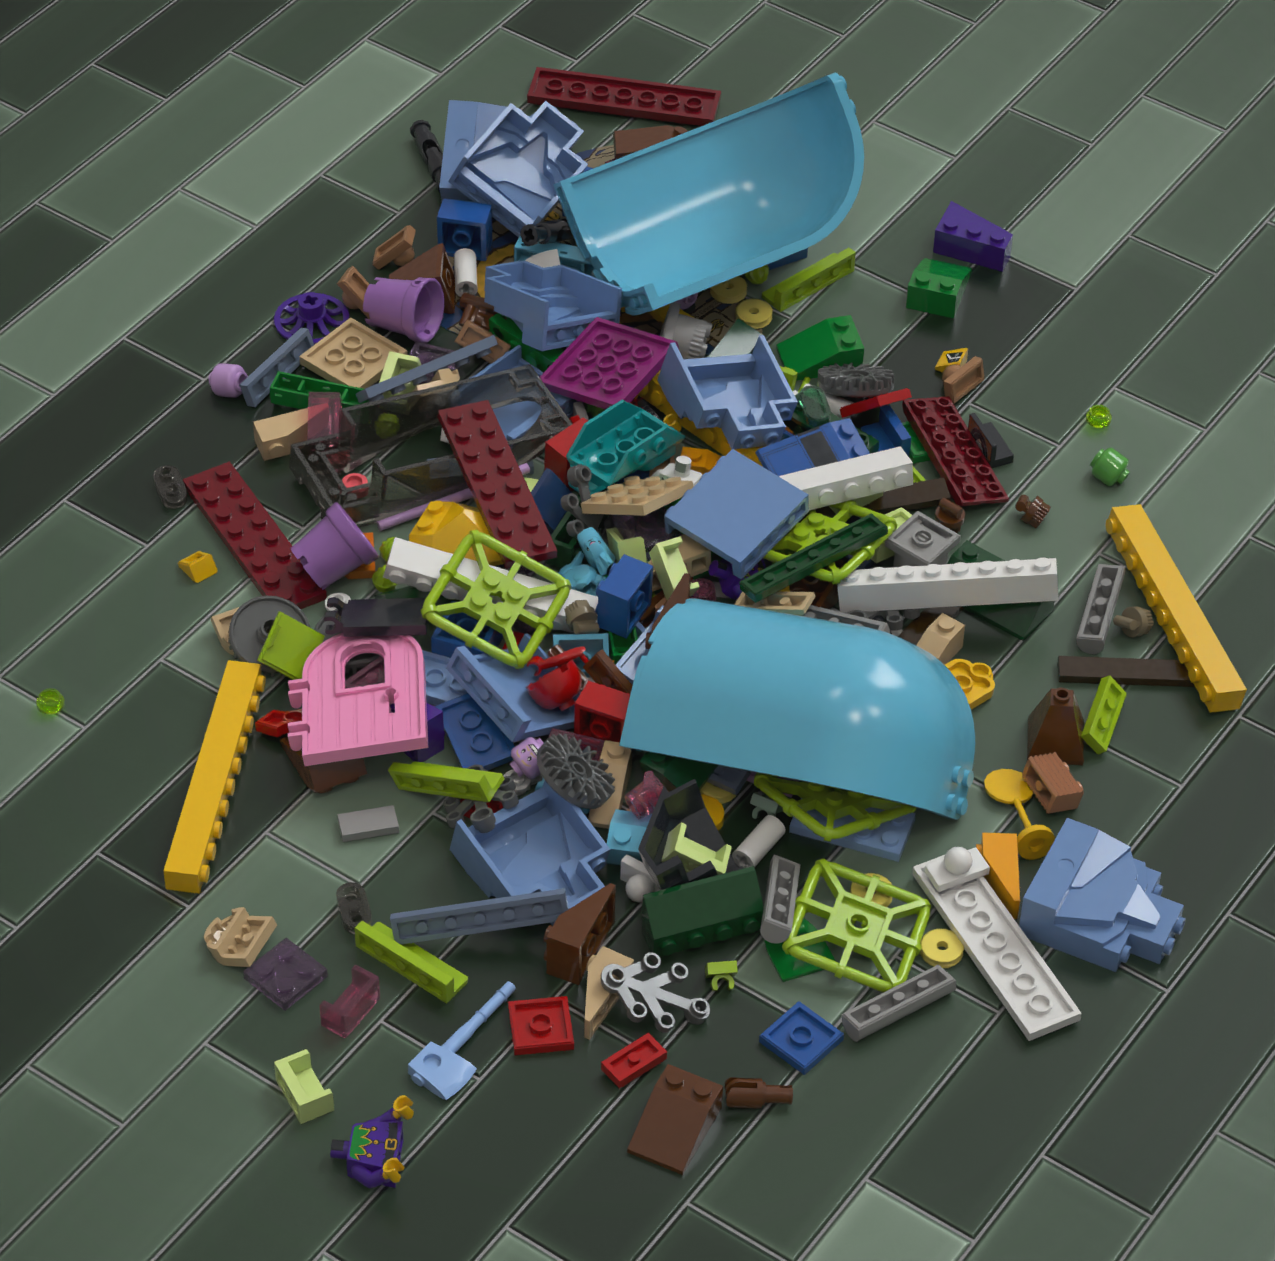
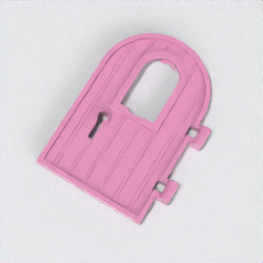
[288,633,428,766]

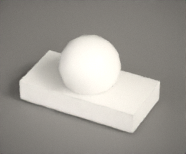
[924,847,990,892]
[620,854,660,902]

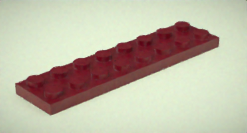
[527,67,721,126]
[438,400,557,569]
[182,461,327,609]

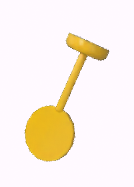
[984,769,1055,860]

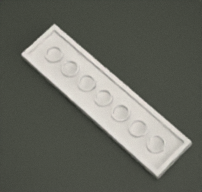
[912,854,1082,1041]

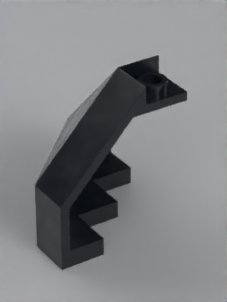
[638,779,744,890]

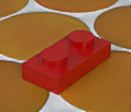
[601,1032,667,1089]

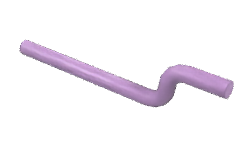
[377,463,530,531]

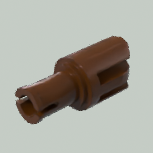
[724,1077,793,1109]

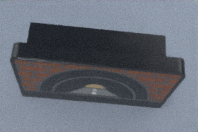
[968,413,1014,468]

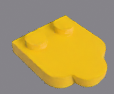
[945,659,995,710]

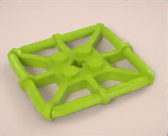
[763,500,897,584]
[420,530,572,669]
[754,773,917,842]
[782,859,931,992]

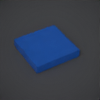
[759,1001,844,1075]

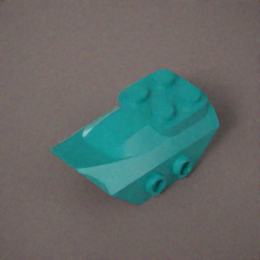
[566,400,685,495]

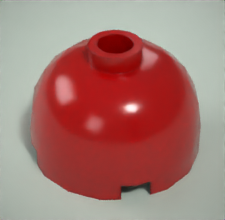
[525,659,582,711]

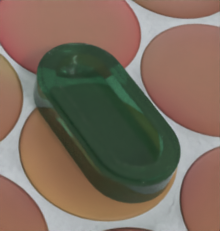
[798,386,831,427]

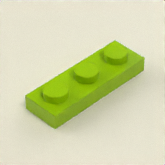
[1081,675,1127,754]

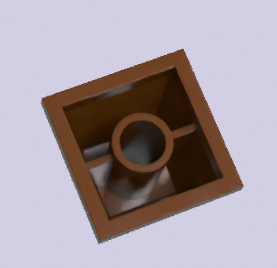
[389,243,456,314]
[1027,688,1084,765]

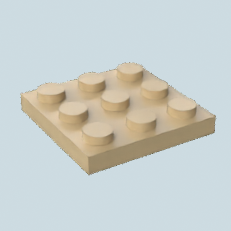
[299,318,407,389]
[581,476,693,516]

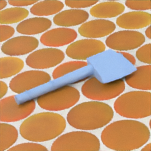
[408,981,516,1100]

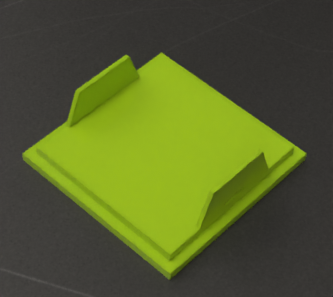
[257,611,325,680]

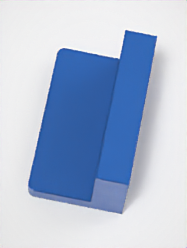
[861,405,911,457]

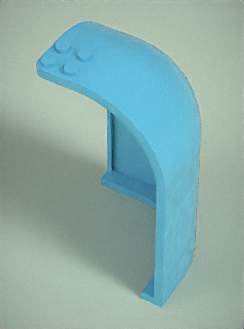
[553,72,864,315]
[619,598,975,820]

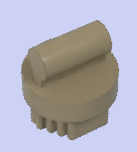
[564,600,599,634]
[1113,606,1154,637]

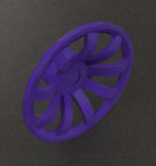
[274,292,349,345]

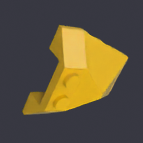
[409,501,503,566]

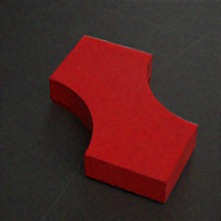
[255,708,302,737]

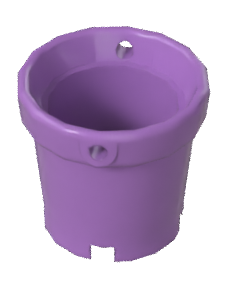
[363,277,444,343]
[290,502,379,590]

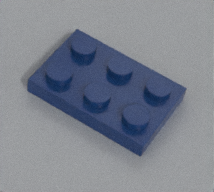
[434,693,515,771]

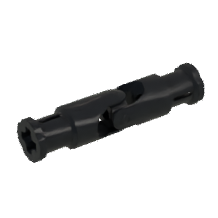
[410,120,443,193]
[520,219,574,246]

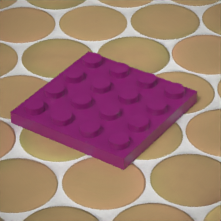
[537,317,679,409]

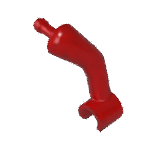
[526,646,589,676]

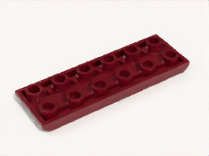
[902,396,1009,506]

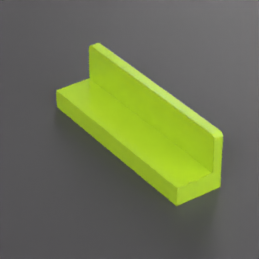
[762,247,856,312]
[388,761,505,802]
[355,921,468,1003]

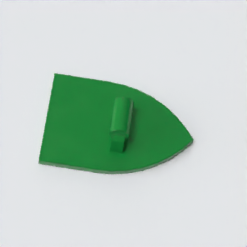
[764,918,835,982]

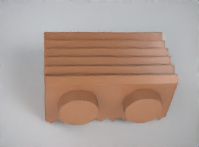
[1022,752,1084,813]

